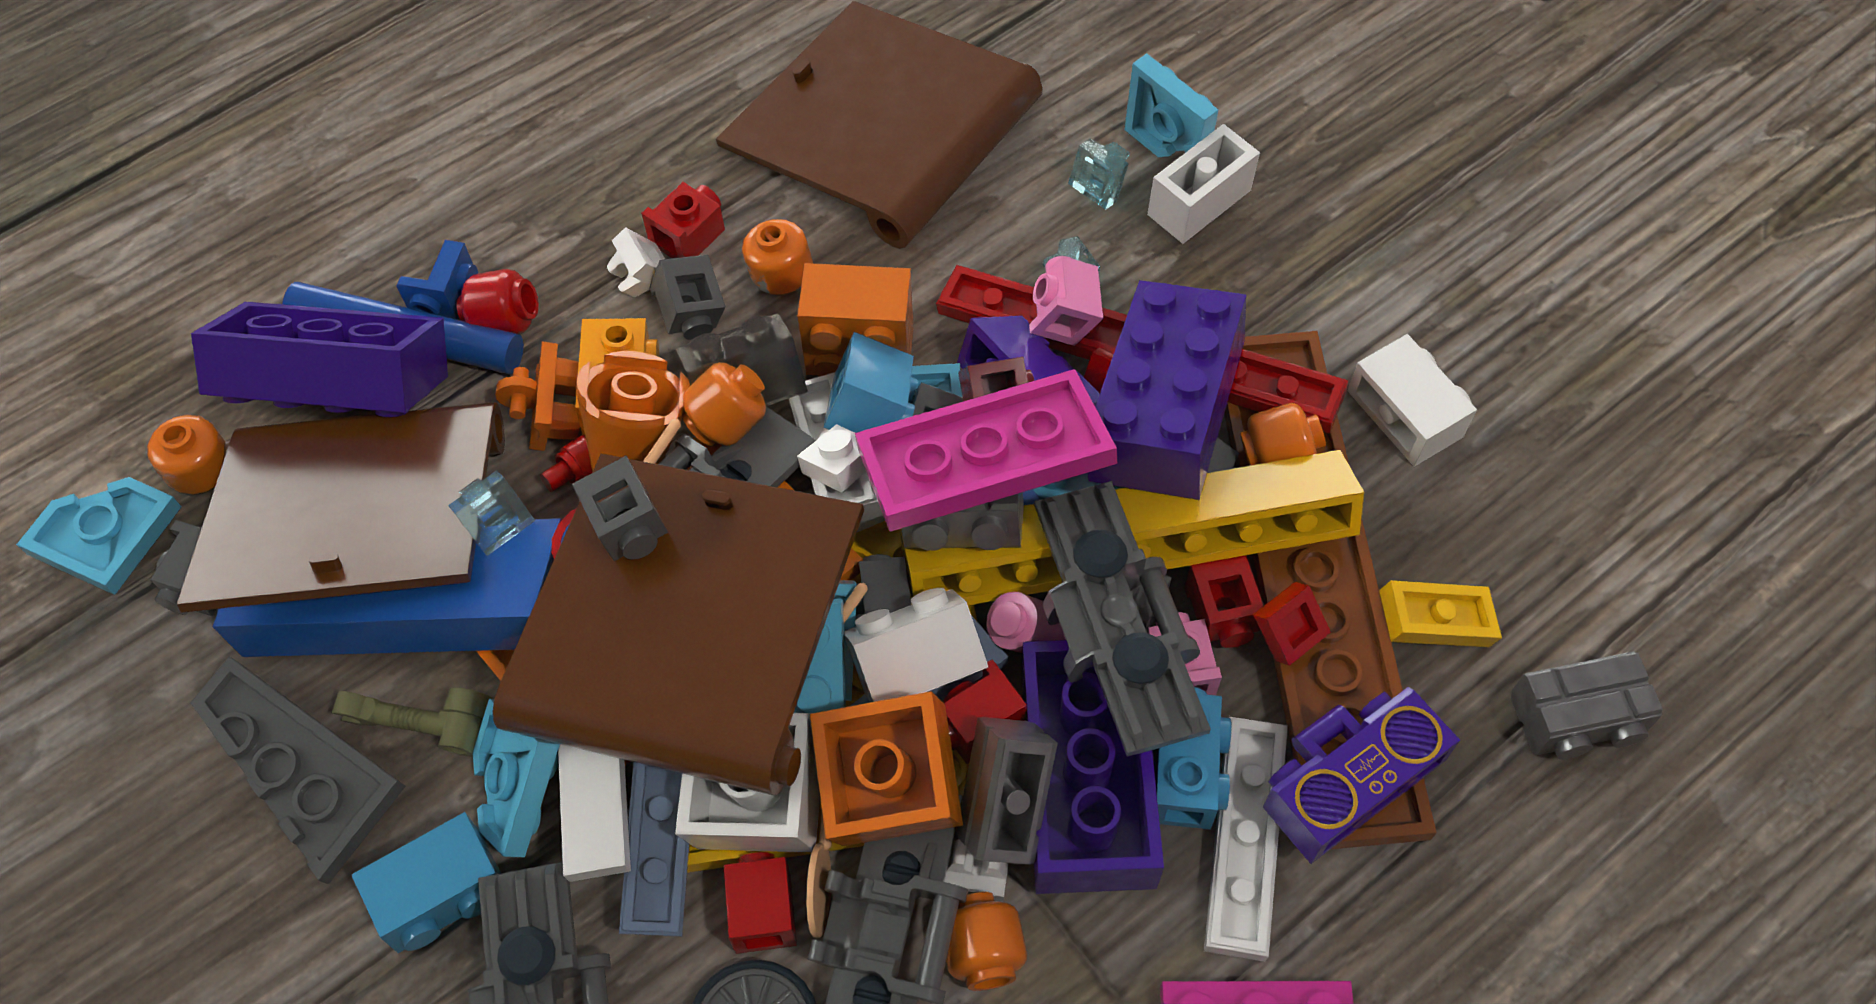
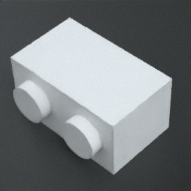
[1147,124,1260,244]
[1347,334,1477,467]
[844,588,988,703]

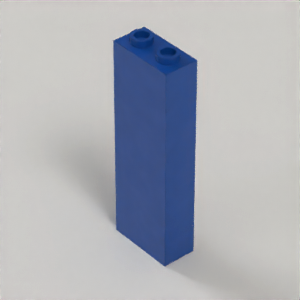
[212,518,562,657]

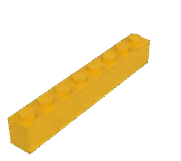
[900,450,1364,605]

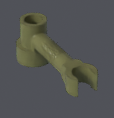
[332,687,493,756]

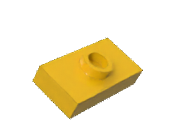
[1379,580,1502,647]

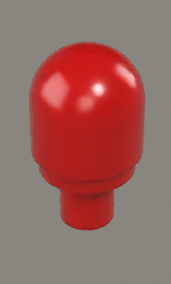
[540,434,593,492]

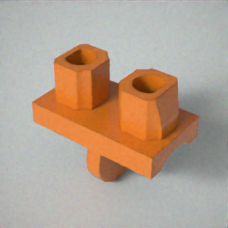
[495,341,580,451]

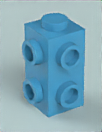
[1154,687,1231,829]

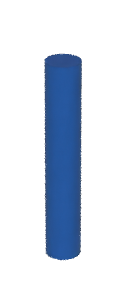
[283,282,524,375]

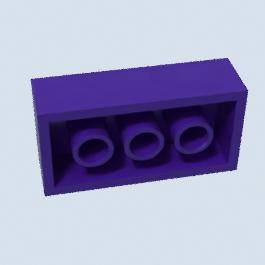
[1088,280,1246,500]
[191,302,448,417]
[1021,640,1164,894]

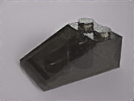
[668,313,808,406]

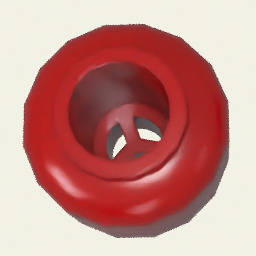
[457,269,539,334]

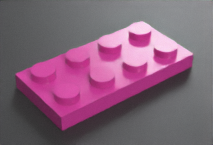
[855,369,1117,532]

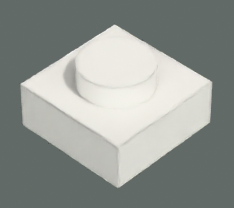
[797,424,866,492]

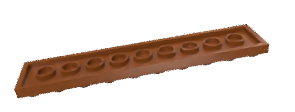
[1224,331,1437,849]

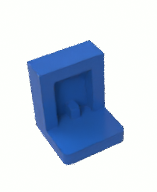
[396,240,478,320]

